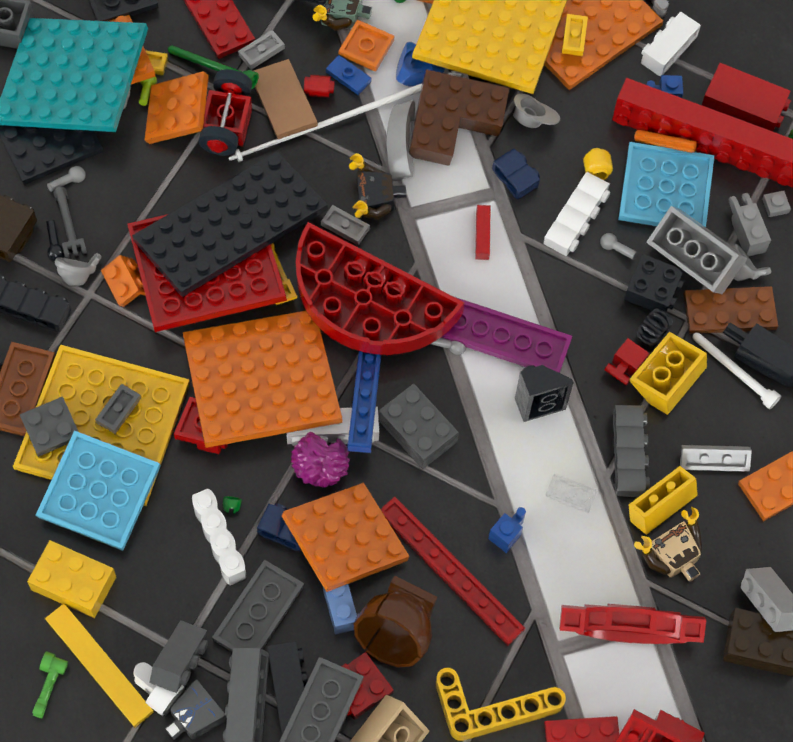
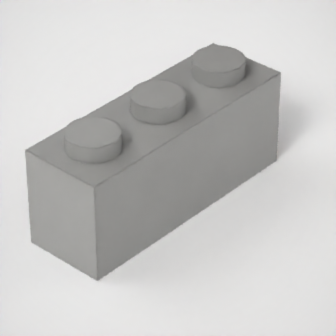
[741,567,793,632]

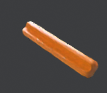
[634,130,697,153]

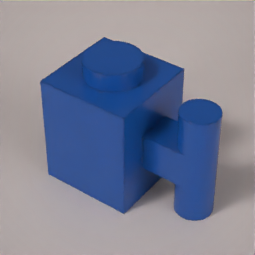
[646,75,683,98]
[488,507,526,553]

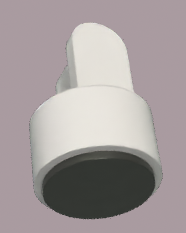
[133,662,186,716]

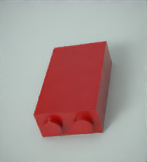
[702,63,791,132]

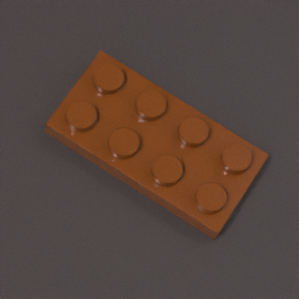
[684,286,778,334]
[0,342,56,436]

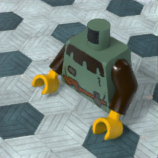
[313,0,372,31]

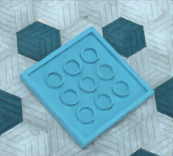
[618,142,714,227]
[36,430,161,551]

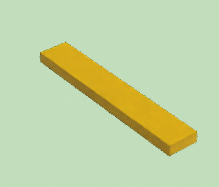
[45,604,154,728]

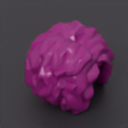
[291,432,350,488]

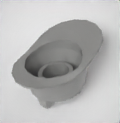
[513,94,560,128]

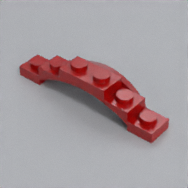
[559,604,706,644]

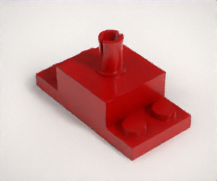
[615,709,705,742]

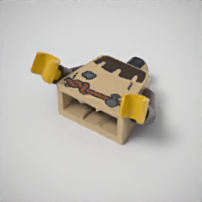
[634,507,702,582]

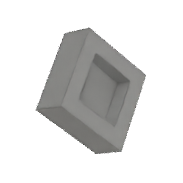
[762,191,791,217]

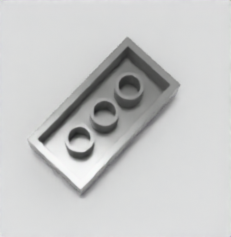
[646,206,747,294]

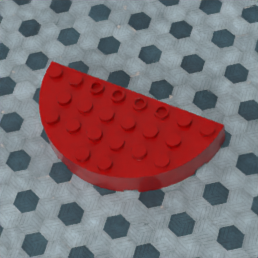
[296,222,464,355]

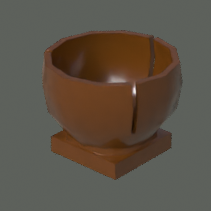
[354,576,437,667]

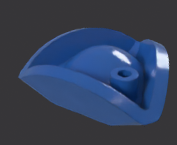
[396,42,445,87]

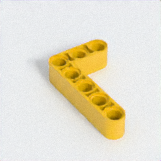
[436,668,566,741]

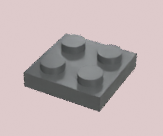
[20,396,78,457]

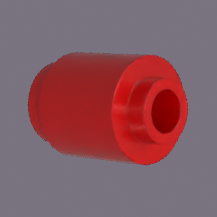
[304,75,335,97]

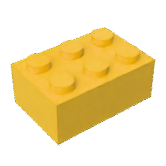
[27,540,116,618]

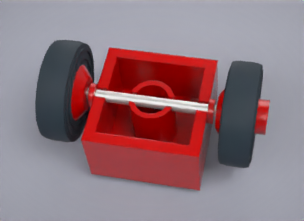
[199,69,252,156]

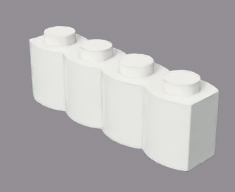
[544,172,611,256]
[192,489,246,586]

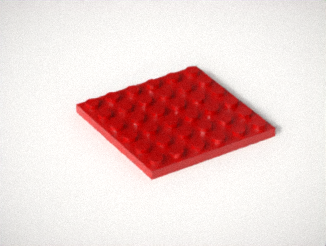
[127,214,287,332]

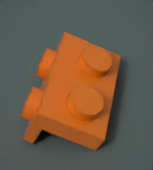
[101,255,145,307]

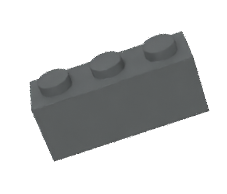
[149,620,208,693]

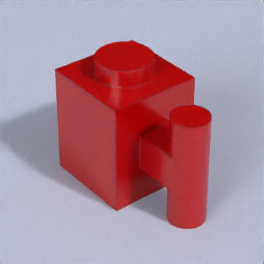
[604,338,650,386]

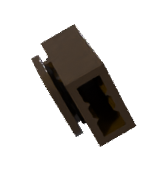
[0,195,37,263]

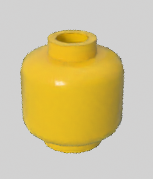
[583,148,613,180]

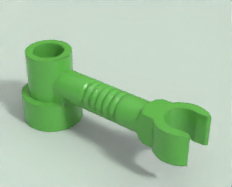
[32,651,68,718]

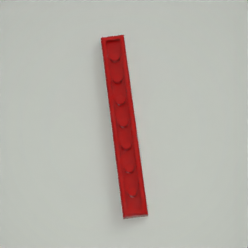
[381,497,525,646]

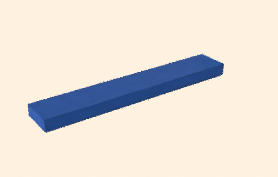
[348,351,381,453]

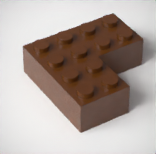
[409,69,509,166]

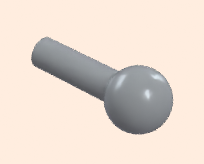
[47,166,86,192]
[600,233,638,260]
[431,338,466,355]

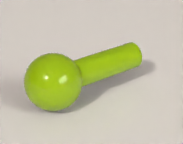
[139,77,157,106]

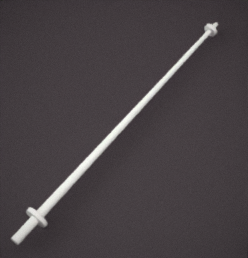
[229,71,469,162]

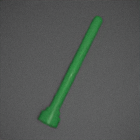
[168,45,259,89]

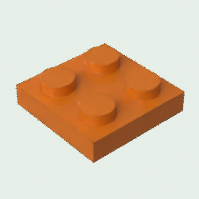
[338,20,395,72]

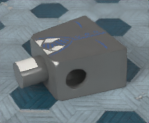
[165,680,227,740]

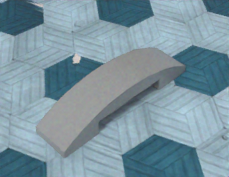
[387,101,415,181]

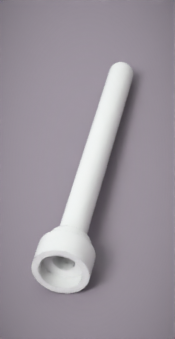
[692,333,781,410]

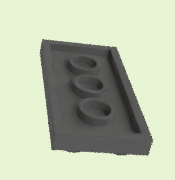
[212,559,304,652]
[279,657,364,742]

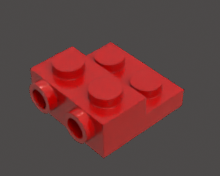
[174,397,228,454]
[342,652,394,720]

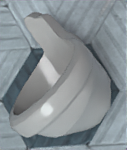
[732,244,771,281]
[55,253,101,286]

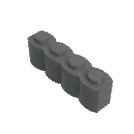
[613,405,650,497]

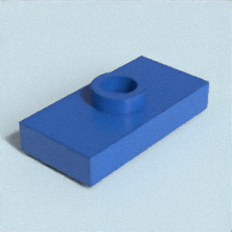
[326,55,371,95]

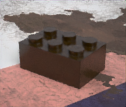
[723,608,793,677]

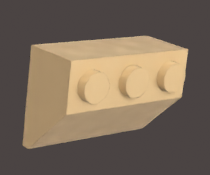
[350,695,429,742]

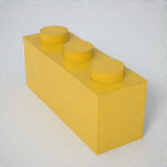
[628,466,698,535]

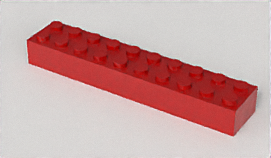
[612,78,793,187]

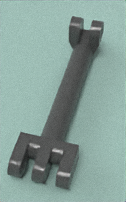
[53,187,87,258]

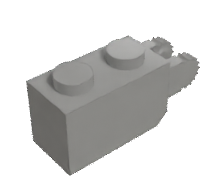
[729,193,771,257]

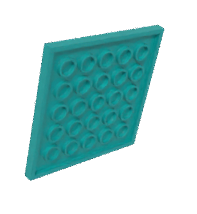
[0,18,148,132]

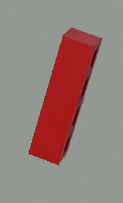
[475,205,491,260]

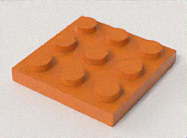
[145,71,209,144]

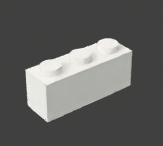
[641,12,701,77]

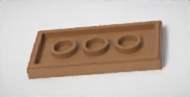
[254,59,318,139]

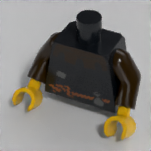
[349,153,406,220]

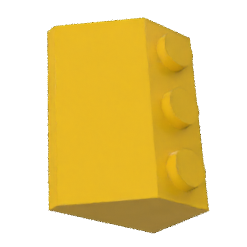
[630,332,707,415]

